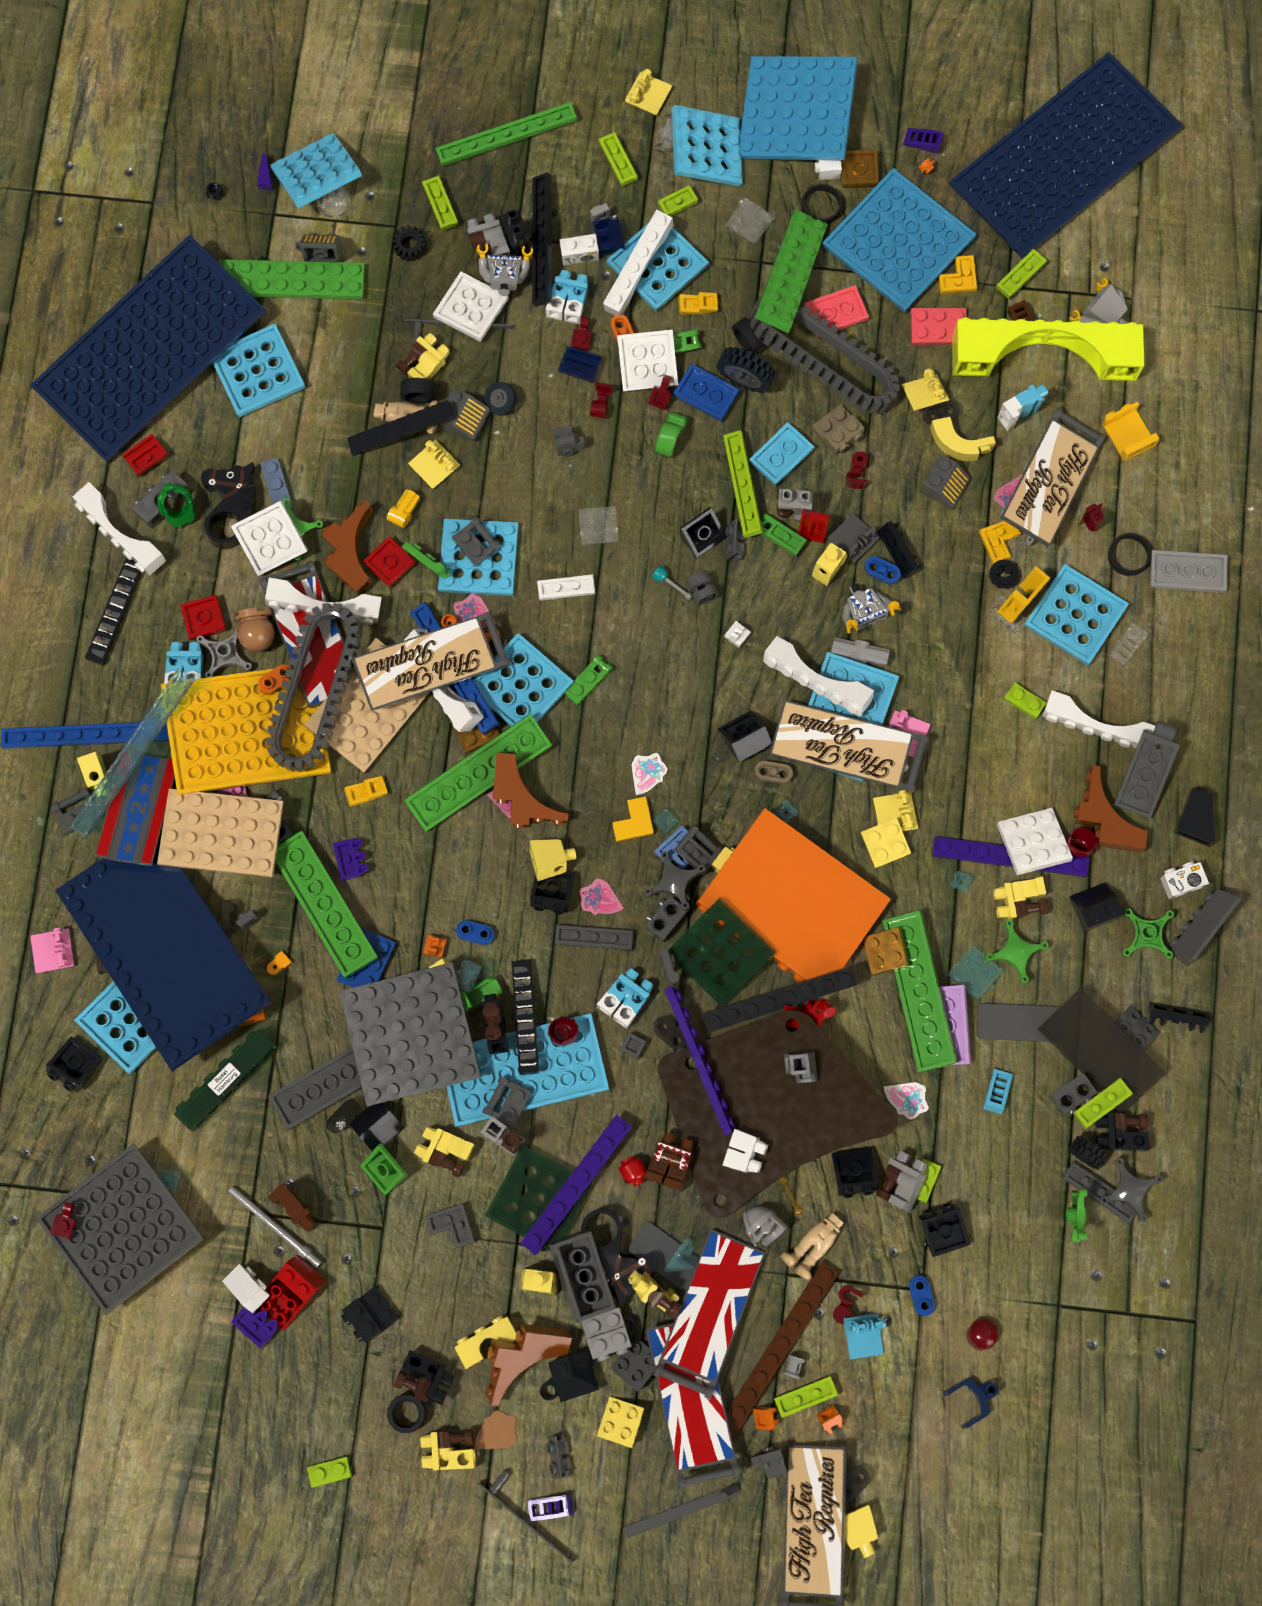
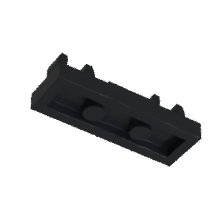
[878,521,921,579]
[1148,1002,1210,1033]

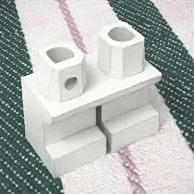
[723,1129,768,1173]

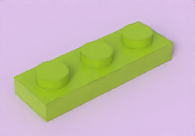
[598,132,638,187]
[422,176,458,231]
[996,249,1047,299]
[1073,1078,1133,1129]
[774,1376,838,1418]

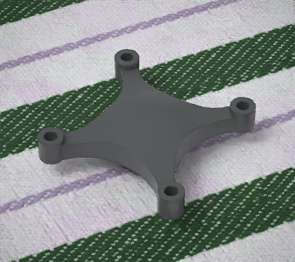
[645,851,706,911]
[1099,1158,1163,1222]

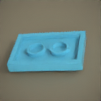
[749,422,814,487]

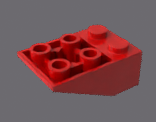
[258,1255,326,1331]

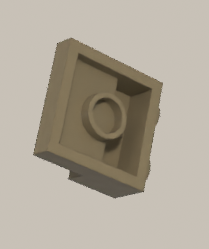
[812,404,865,455]

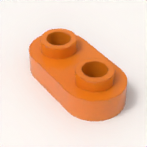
[611,315,634,344]
[258,664,292,695]

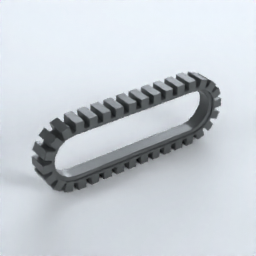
[749,297,900,413]
[266,603,361,772]

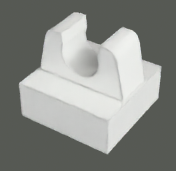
[724,621,751,648]

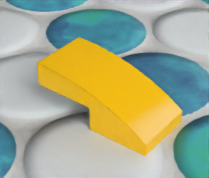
[678,292,718,315]
[344,776,388,807]

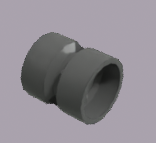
[686,570,719,605]

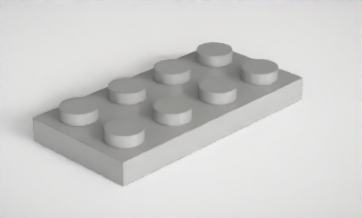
[1150,550,1227,593]

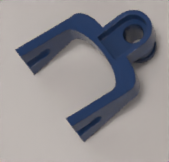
[942,1379,998,1429]

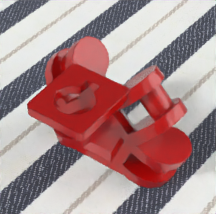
[783,999,836,1032]

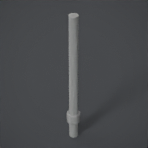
[228,1186,322,1268]

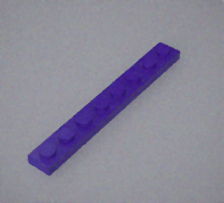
[932,836,1089,878]
[664,986,736,1136]
[520,1115,632,1255]

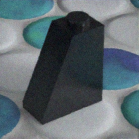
[1174,787,1215,847]

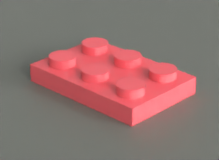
[804,285,869,338]
[911,308,966,345]

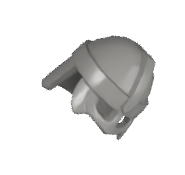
[743,1206,788,1247]

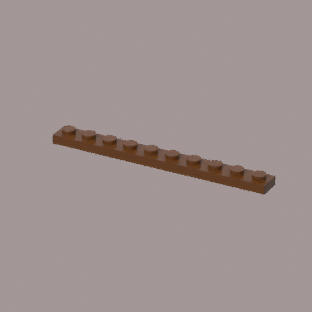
[726,1261,839,1441]

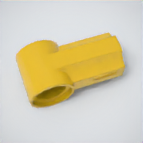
[387,489,420,528]

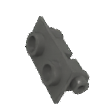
[724,519,745,560]
[547,1435,572,1479]

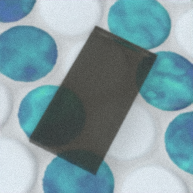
[1038,988,1166,1114]

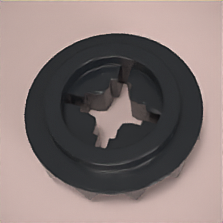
[989,560,1019,589]

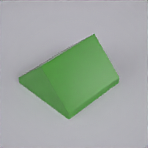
[360,1143,409,1196]

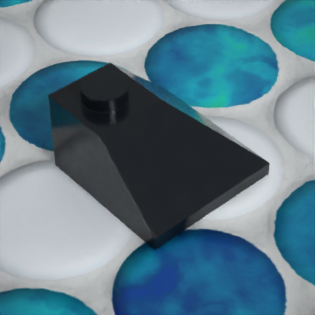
[548,1350,600,1402]

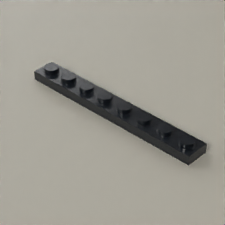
[532,172,552,307]
[702,966,858,1033]

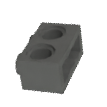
[645,896,688,943]
[1048,1073,1097,1116]

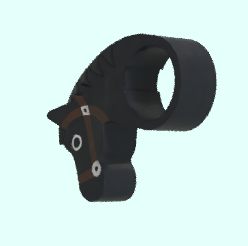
[201,462,256,549]
[581,1209,658,1307]

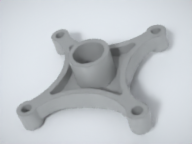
[196,627,252,678]

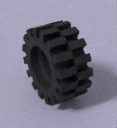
[393,225,427,262]
[1069,1136,1108,1170]

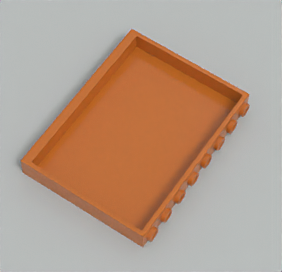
[696,808,891,982]

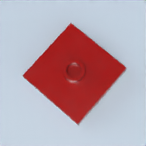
[363,536,416,588]
[180,594,227,641]

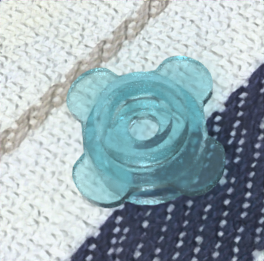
[775,801,798,824]
[950,871,972,893]

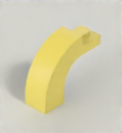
[930,417,996,461]

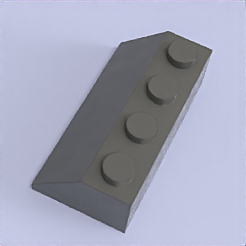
[1169,889,1241,966]
[548,1231,616,1322]

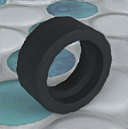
[732,317,764,354]
[400,377,436,403]
[387,1394,426,1433]

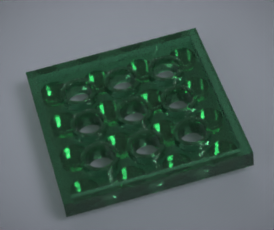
[668,897,776,1006]
[485,1145,592,1252]

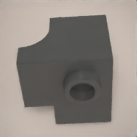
[552,425,585,456]
[784,1051,818,1083]
[750,1446,787,1479]

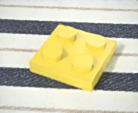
[860,818,911,868]

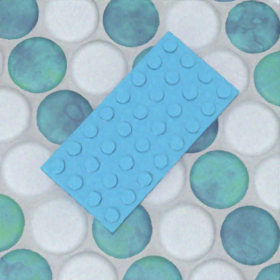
[447,1013,609,1127]

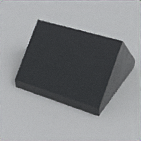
[680,507,727,558]
[349,1103,405,1151]

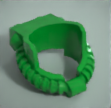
[157,483,195,528]

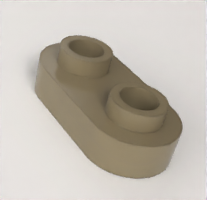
[755,761,793,784]

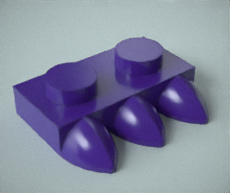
[333,838,369,881]
[231,1307,277,1349]

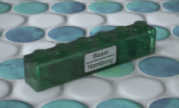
[174,1029,277,1132]

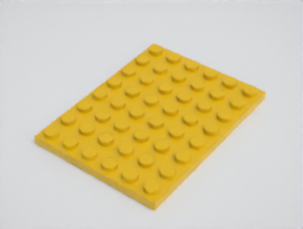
[161,668,331,795]

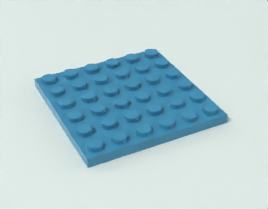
[739,56,858,160]
[822,168,976,313]

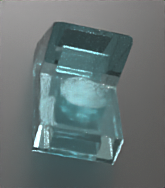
[456,959,482,993]
[663,1237,695,1273]

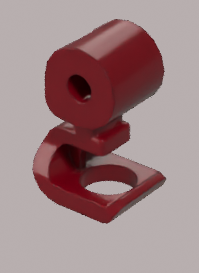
[590,382,612,419]
[845,451,868,490]
[833,1286,862,1324]

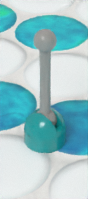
[652,565,693,600]

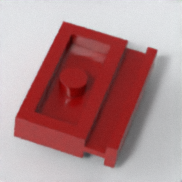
[122,434,169,477]
[798,509,830,543]

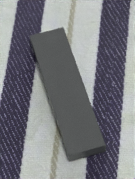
[554,925,633,951]
[1062,1161,1137,1224]

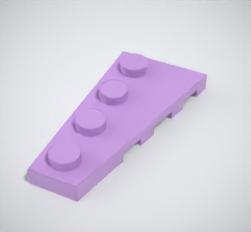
[940,985,971,1065]

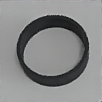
[801,184,842,225]
[1108,533,1151,576]

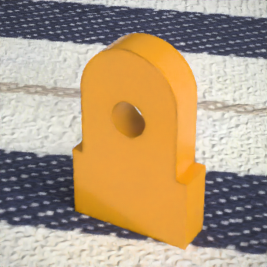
[267,951,292,975]

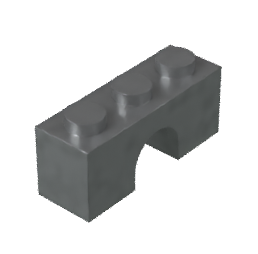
[132,470,191,529]

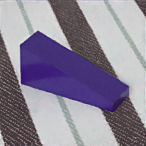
[257,153,273,191]

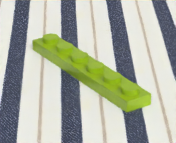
[723,430,763,538]

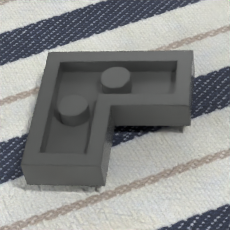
[425,1204,475,1248]

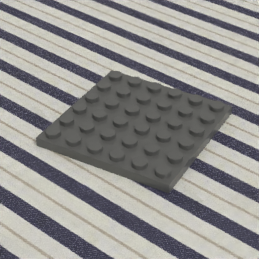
[339,962,482,1106]
[36,1143,204,1315]

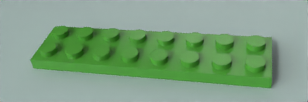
[754,209,827,333]
[218,259,365,299]
[404,714,552,832]
[275,831,379,979]
[883,910,958,1072]

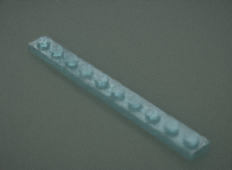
[69,668,195,839]

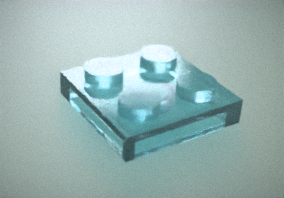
[947,946,1003,1001]

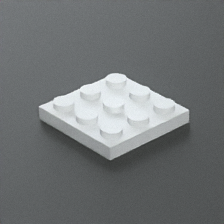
[433,272,508,342]
[617,330,678,392]
[231,500,308,576]
[997,808,1073,875]

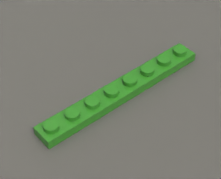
[436,102,577,167]

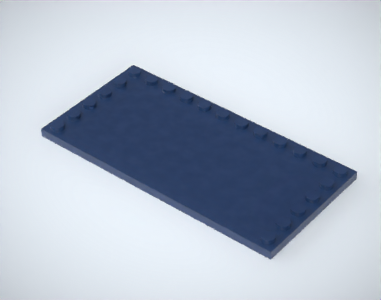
[949,52,1183,259]
[30,234,267,463]
[55,837,272,1072]

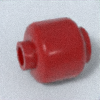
[619,1156,647,1187]

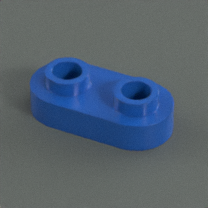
[864,556,901,585]
[456,920,495,945]
[909,1276,935,1316]

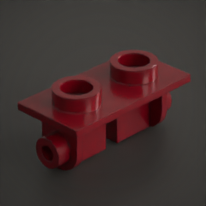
[1080,503,1104,532]

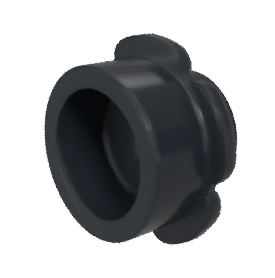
[205,182,223,200]

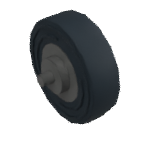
[484,382,517,415]

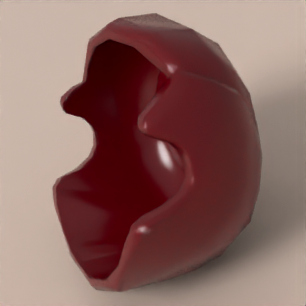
[1067,827,1098,858]
[548,1016,578,1046]
[966,1318,999,1351]

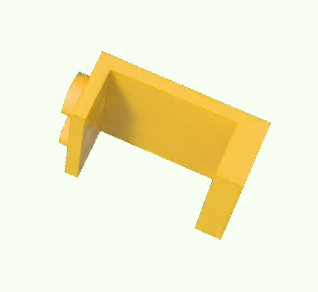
[1102,402,1159,462]
[997,566,1050,624]

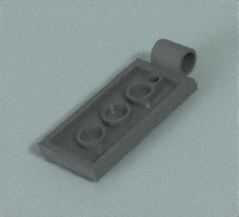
[1114,720,1180,818]

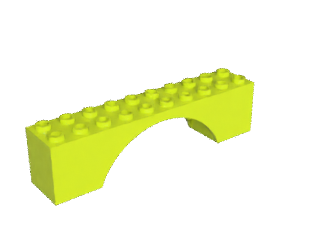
[952,317,1144,381]

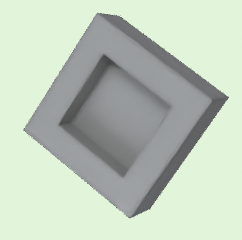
[590,203,610,225]

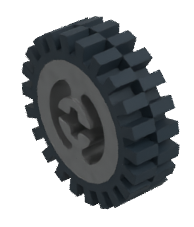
[716,347,776,393]

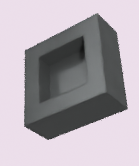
[236,910,258,931]
[620,1033,646,1059]

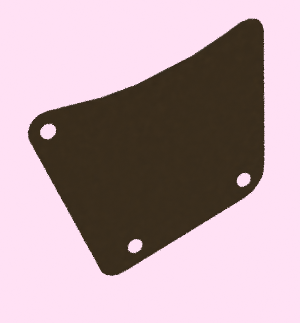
[657,1010,898,1218]

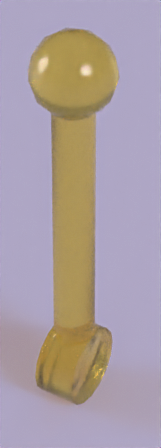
[779,1177,802,1216]

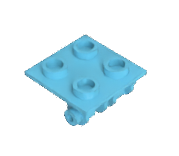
[843,1314,886,1360]

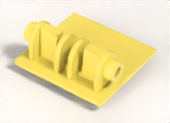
[625,69,672,116]
[902,369,949,411]
[408,440,460,489]
[873,790,918,831]
[597,1396,645,1448]

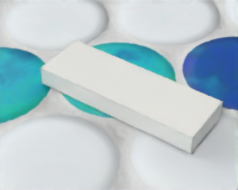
[537,574,595,601]

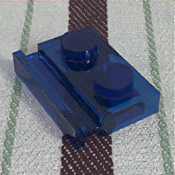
[593,217,625,254]
[558,346,602,383]

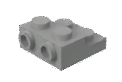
[581,1307,632,1362]

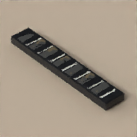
[85,558,142,666]
[512,960,539,1075]

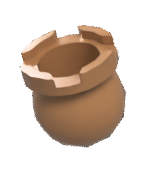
[233,607,275,652]

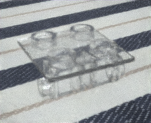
[725,198,775,245]
[578,506,619,545]

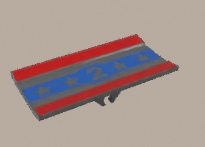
[95,750,175,866]

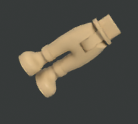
[374,400,439,434]
[780,1213,844,1282]

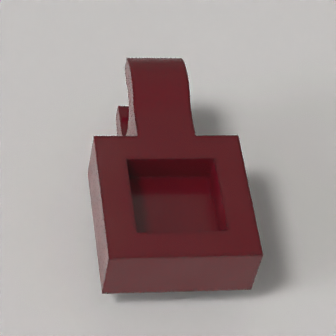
[571,316,592,352]
[648,375,672,410]
[50,1202,77,1239]

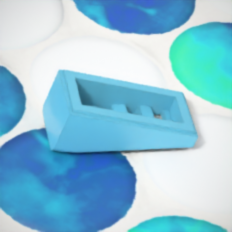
[983,1068,1013,1114]

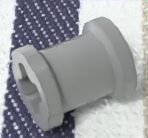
[783,1355,805,1380]

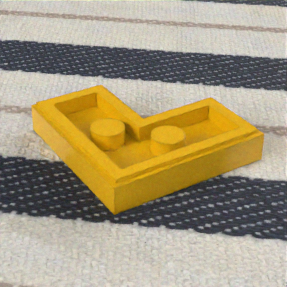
[938,255,977,294]
[979,521,1021,564]
[612,797,654,842]

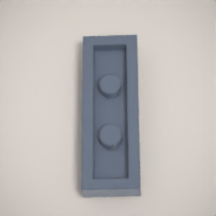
[260,457,294,510]

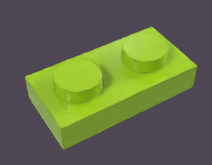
[658,185,698,217]
[1004,682,1046,720]
[916,1159,941,1204]
[307,1457,352,1488]

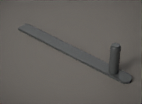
[403,319,512,344]
[477,1469,573,1563]
[623,1485,740,1538]

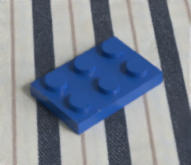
[673,364,739,422]
[336,928,396,988]

